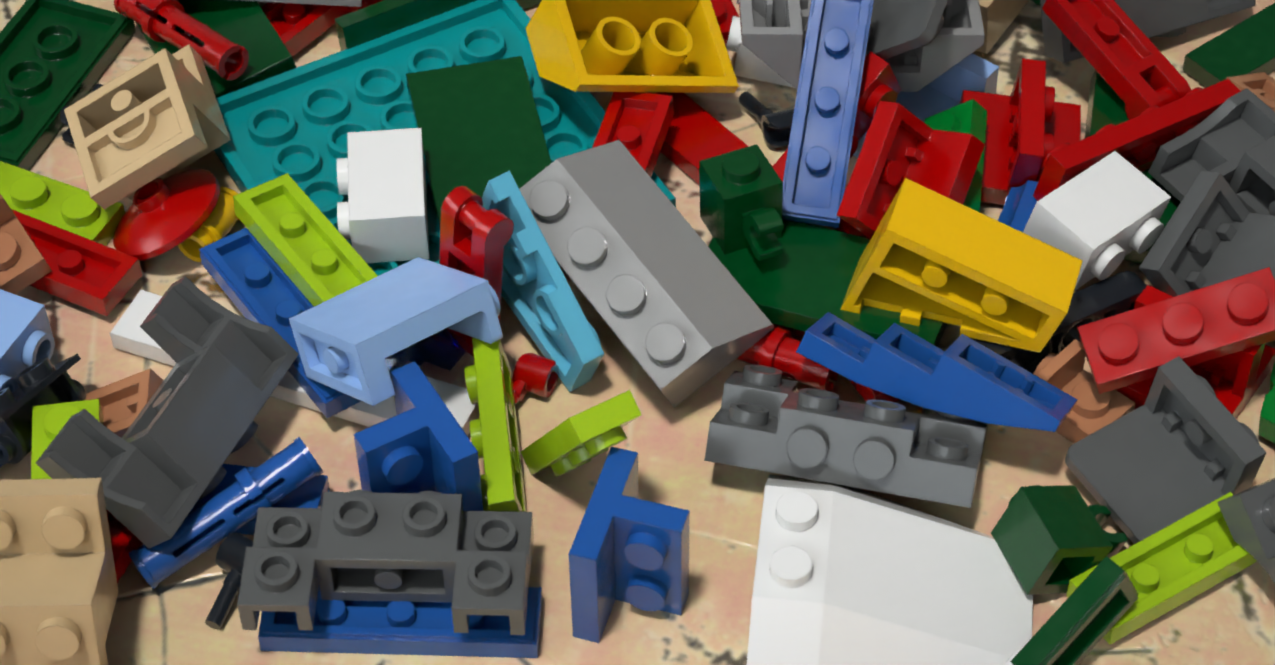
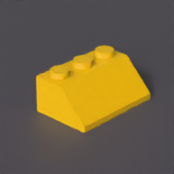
[525,0,739,93]

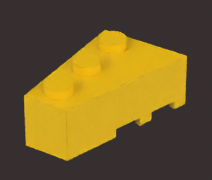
[840,178,1083,353]

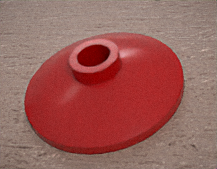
[113,169,220,261]

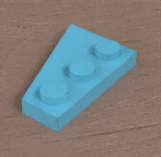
[482,170,605,392]

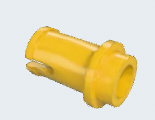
[178,187,239,262]

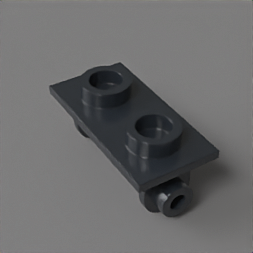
[0,354,86,465]

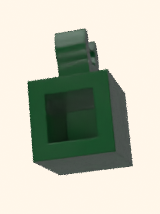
[699,144,784,261]
[991,485,1128,595]

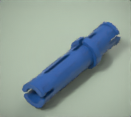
[128,437,324,589]

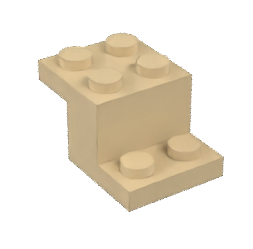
[64,45,231,209]
[0,478,119,665]

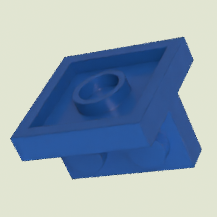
[353,361,483,511]
[569,446,689,643]

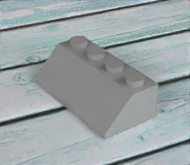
[520,140,774,408]

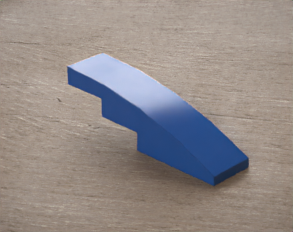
[796,312,1078,432]

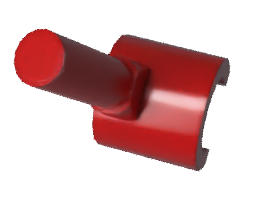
[512,353,558,405]

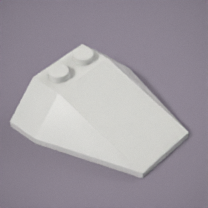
[747,474,1033,665]

